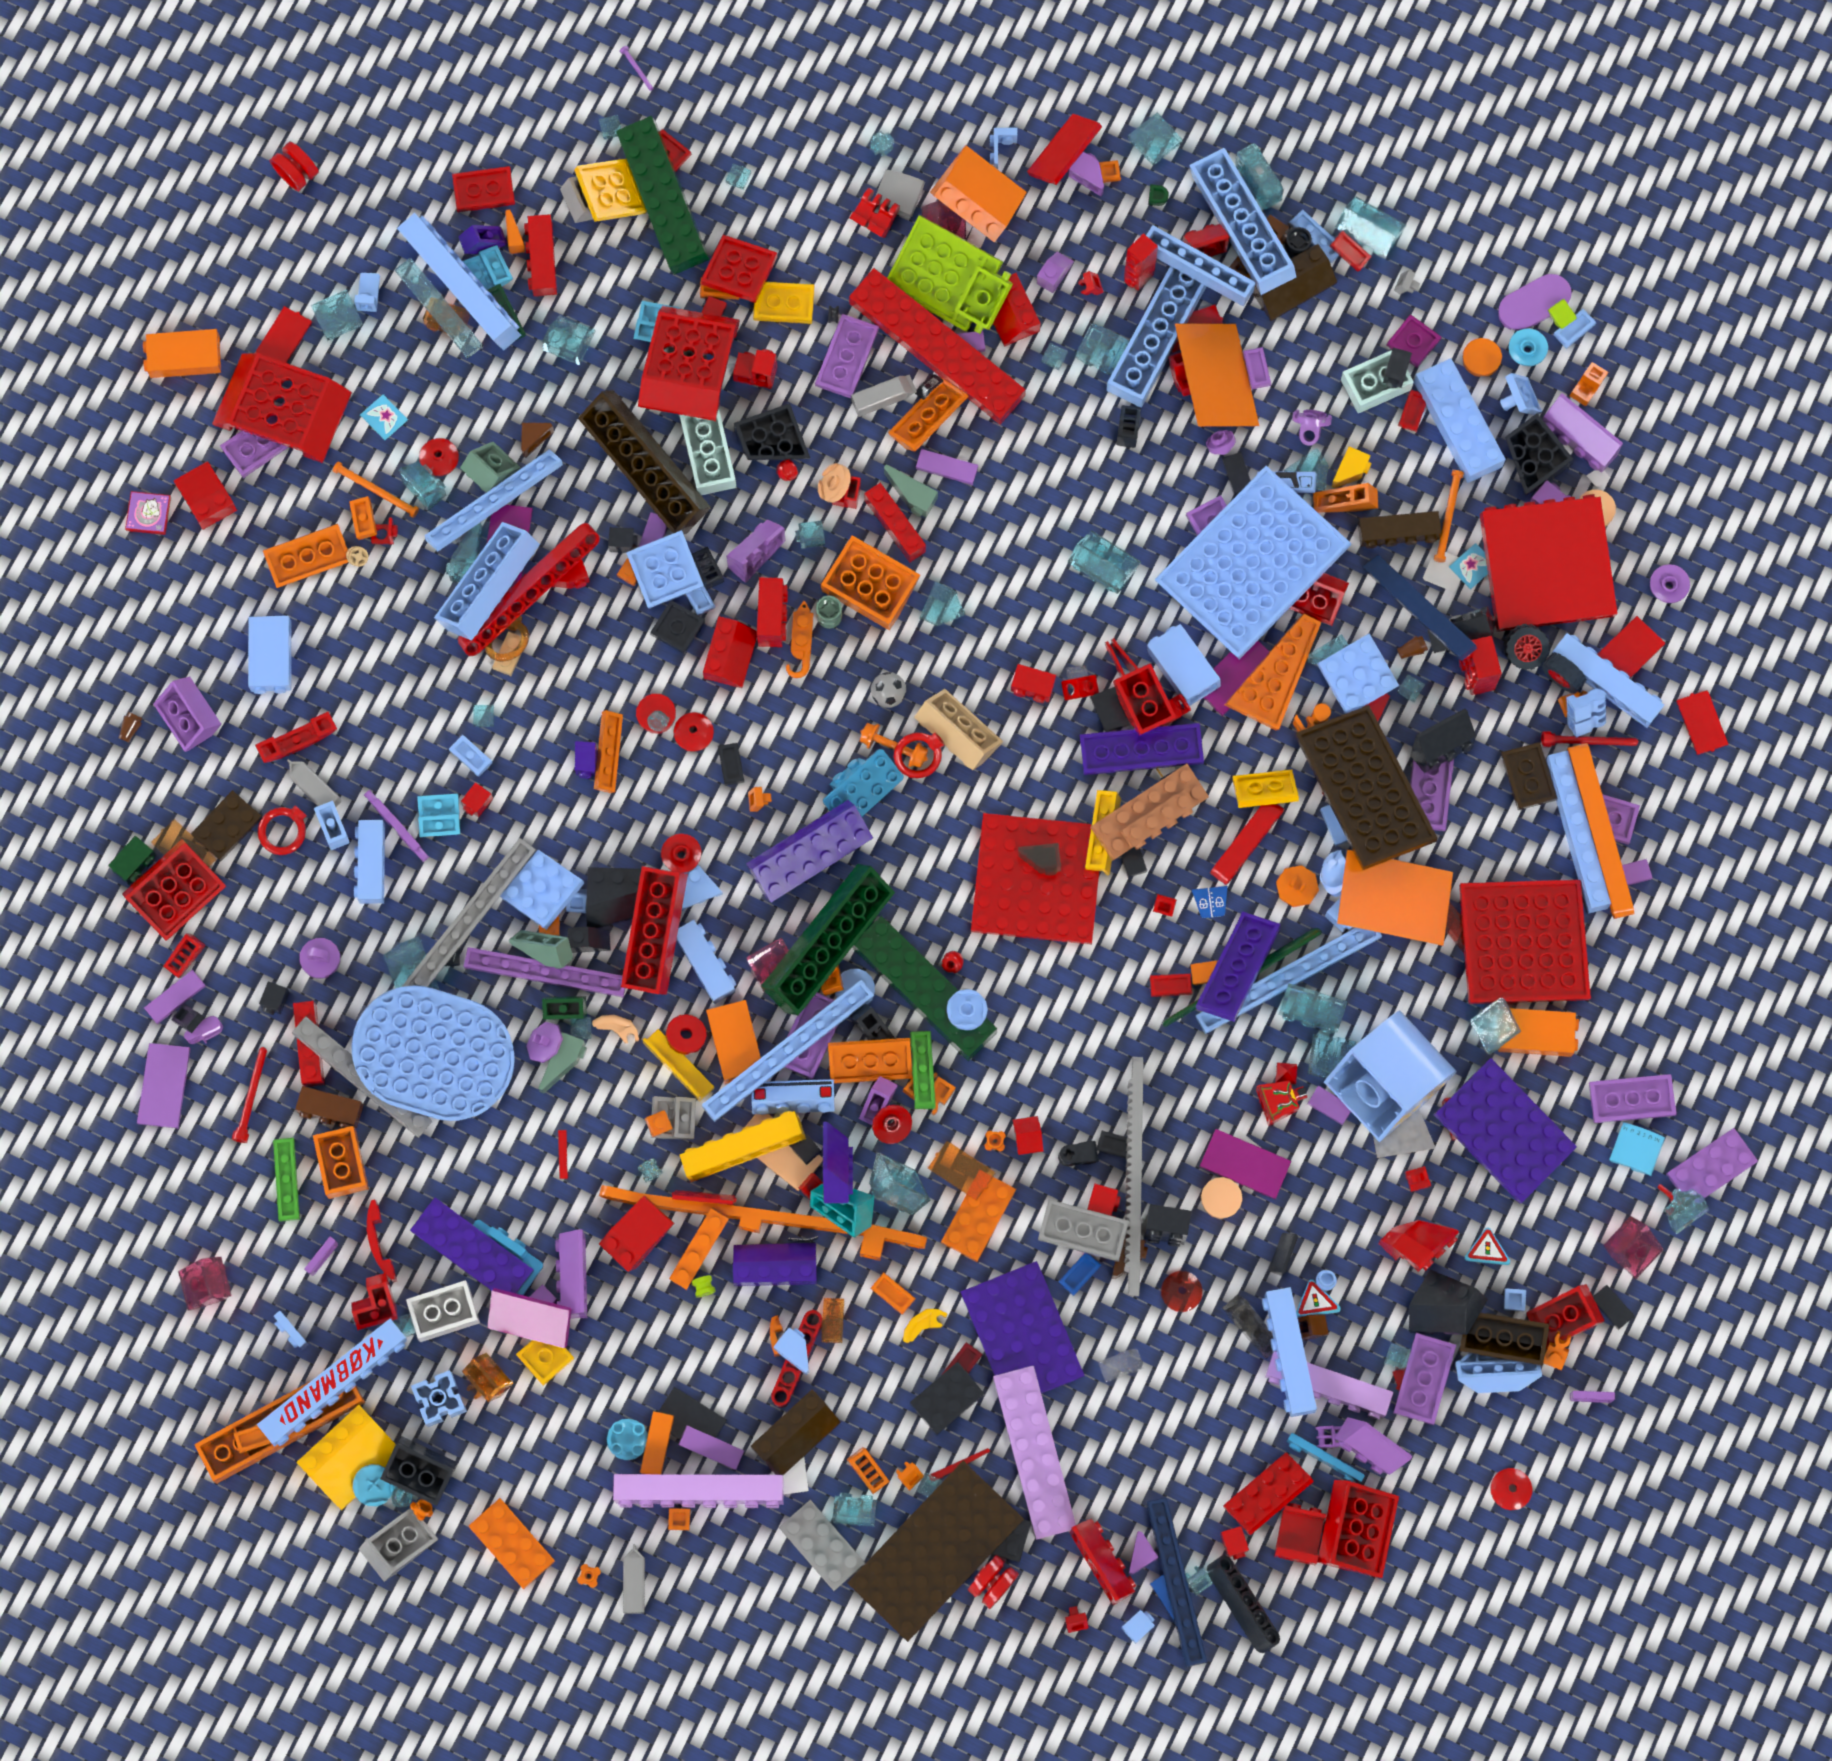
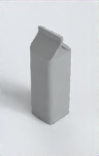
[851,375,917,417]
[287,759,341,807]
[623,1544,645,1614]

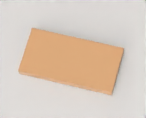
[745,1114,823,1191]

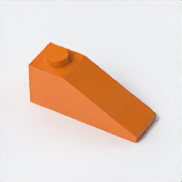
[1313,483,1378,513]

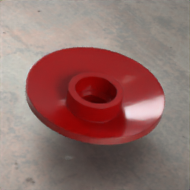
[419,438,459,476]
[674,712,714,752]
[661,834,702,873]
[872,1105,912,1144]
[1490,1468,1533,1510]

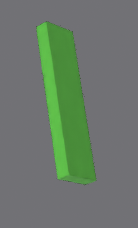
[910,1031,936,1109]
[273,1138,300,1222]

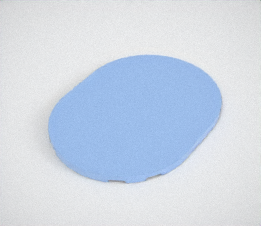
[351,985,514,1121]

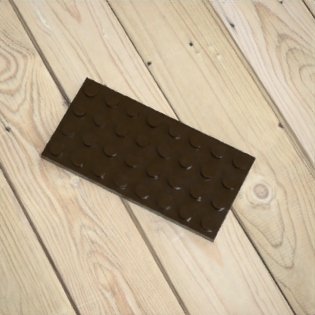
[1295,705,1438,870]
[847,1461,1024,1642]

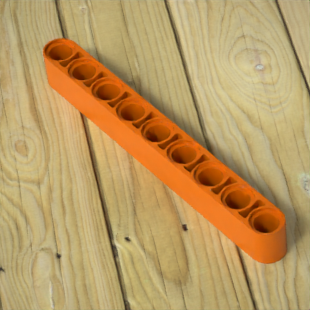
[1567,743,1634,919]

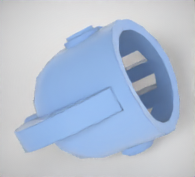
[1320,850,1347,897]

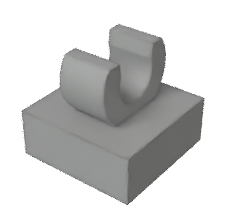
[1394,270,1420,294]

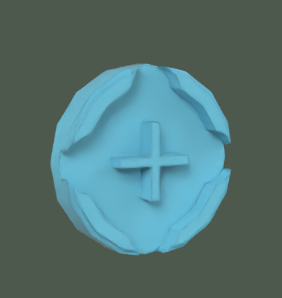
[352,1464,394,1506]

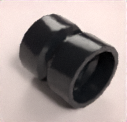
[1284,227,1312,259]

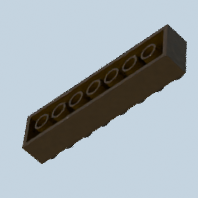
[578,390,711,534]

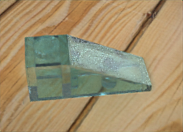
[446,522,482,582]

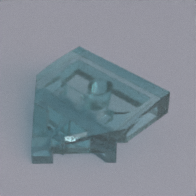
[1284,448,1329,491]
[919,582,966,626]
[1664,1189,1709,1234]

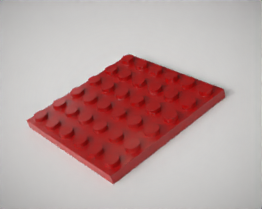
[971,813,1099,945]
[1459,880,1591,1004]

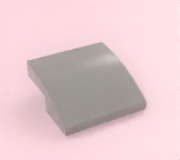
[876,170,925,217]
[650,1096,696,1139]

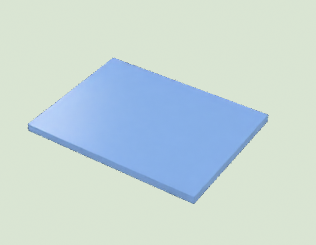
[1155,466,1352,659]

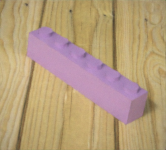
[1265,1351,1393,1420]

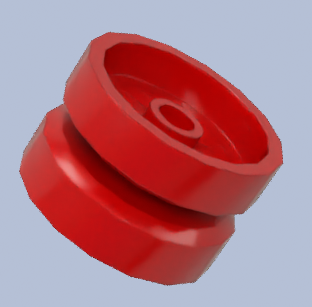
[269,141,319,192]
[967,1555,1019,1609]

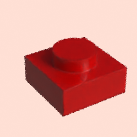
[798,1173,823,1200]

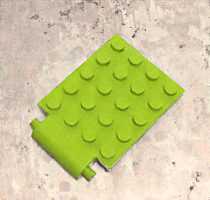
[887,215,1013,334]

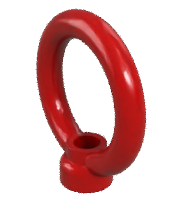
[894,732,945,778]
[258,805,307,855]

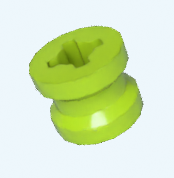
[692,1275,716,1298]

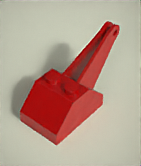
[1105,638,1177,736]

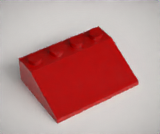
[122,839,226,941]
[1317,1480,1399,1578]
[1070,1518,1136,1606]

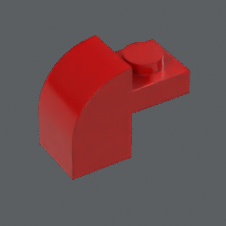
[1168,353,1191,397]

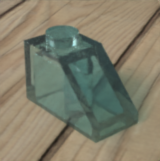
[1307,634,1349,666]

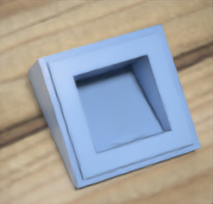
[566,889,587,913]

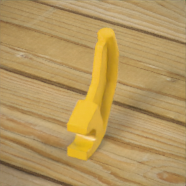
[903,1309,948,1343]

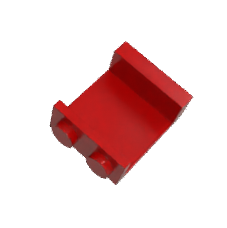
[1274,1503,1326,1566]

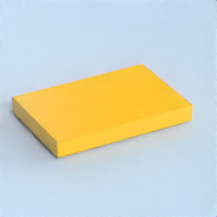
[753,282,815,324]
[1232,770,1299,808]

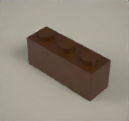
[295,1086,364,1129]

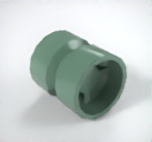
[816,596,842,629]

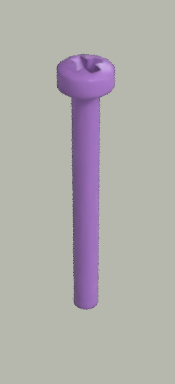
[620,46,653,91]

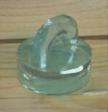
[647,711,670,732]
[392,1487,412,1507]

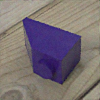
[458,225,507,254]
[575,741,598,779]

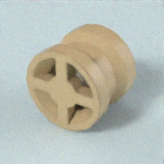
[346,546,369,567]

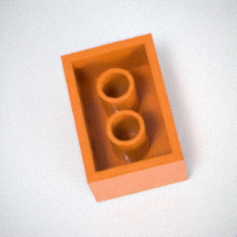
[313,1126,369,1199]

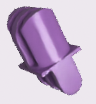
[184,1016,223,1044]
[1316,1425,1342,1449]

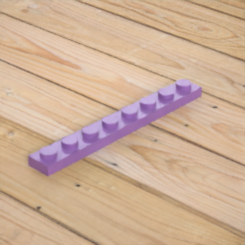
[463,947,626,998]

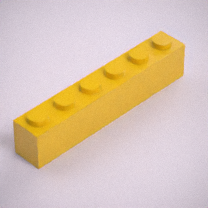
[680,1111,806,1182]

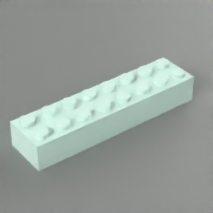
[664,347,737,495]

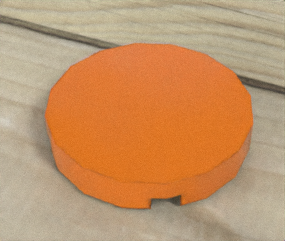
[1462,338,1502,377]

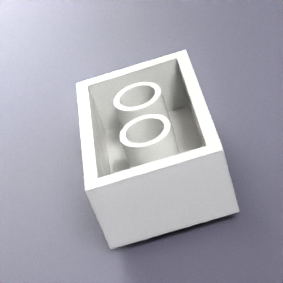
[406,1280,480,1342]

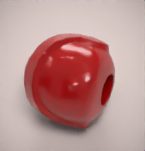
[776,459,798,481]
[942,951,964,973]

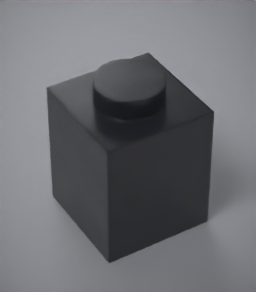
[608,527,638,553]
[259,981,290,1015]

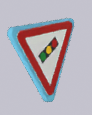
[1464,1228,1510,1265]
[1296,1280,1341,1318]

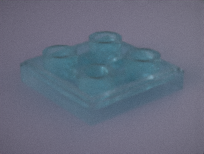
[1128,112,1183,166]
[311,289,363,341]
[1470,997,1521,1055]

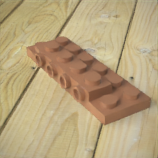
[1090,764,1209,861]

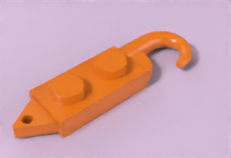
[786,601,814,678]

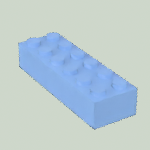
[1414,358,1506,483]
[434,522,540,641]

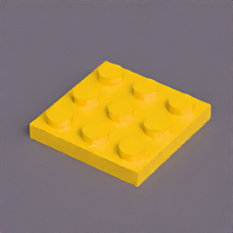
[574,159,647,222]

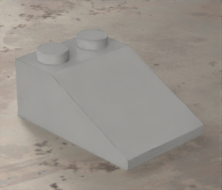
[560,176,593,223]
[359,1508,438,1582]

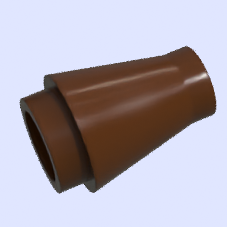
[1397,635,1428,659]
[118,712,143,743]

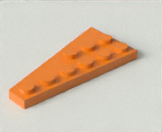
[1224,614,1321,731]

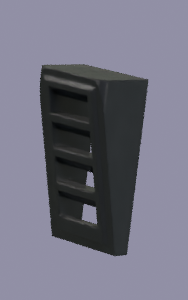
[1116,405,1141,448]
[692,546,724,590]

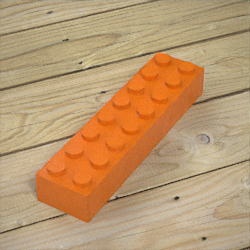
[194,1381,365,1484]

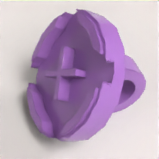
[1292,409,1332,445]
[300,938,341,979]

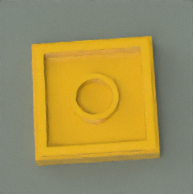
[516,1340,575,1386]

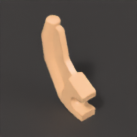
[592,1015,639,1044]

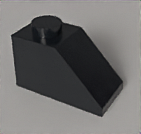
[1382,347,1412,388]
[568,927,611,953]

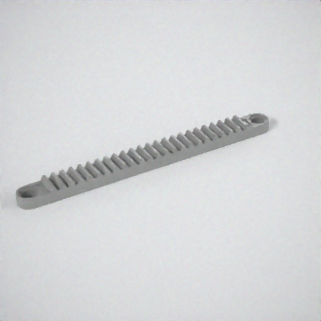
[1124,1057,1143,1296]

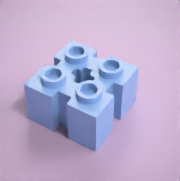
[411,1370,467,1427]

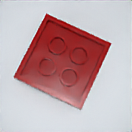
[701,235,778,303]

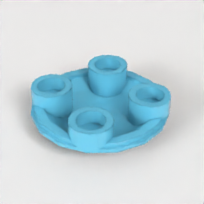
[607,1419,648,1460]

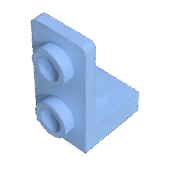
[990,128,1017,169]
[354,273,380,312]

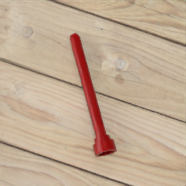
[1541,731,1638,747]
[231,1047,267,1143]

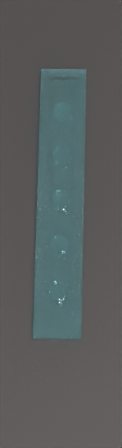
[395,258,483,359]

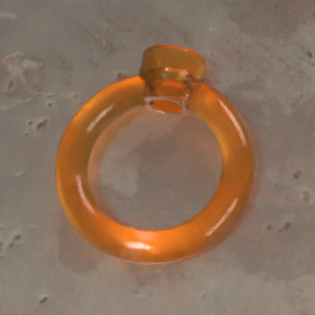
[485,616,529,662]

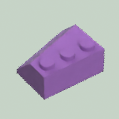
[726,520,786,583]

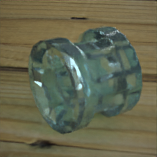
[637,1158,663,1183]

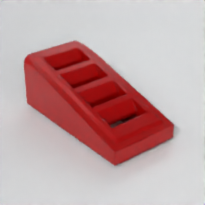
[163,933,205,978]

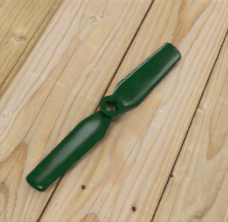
[1162,928,1322,1027]

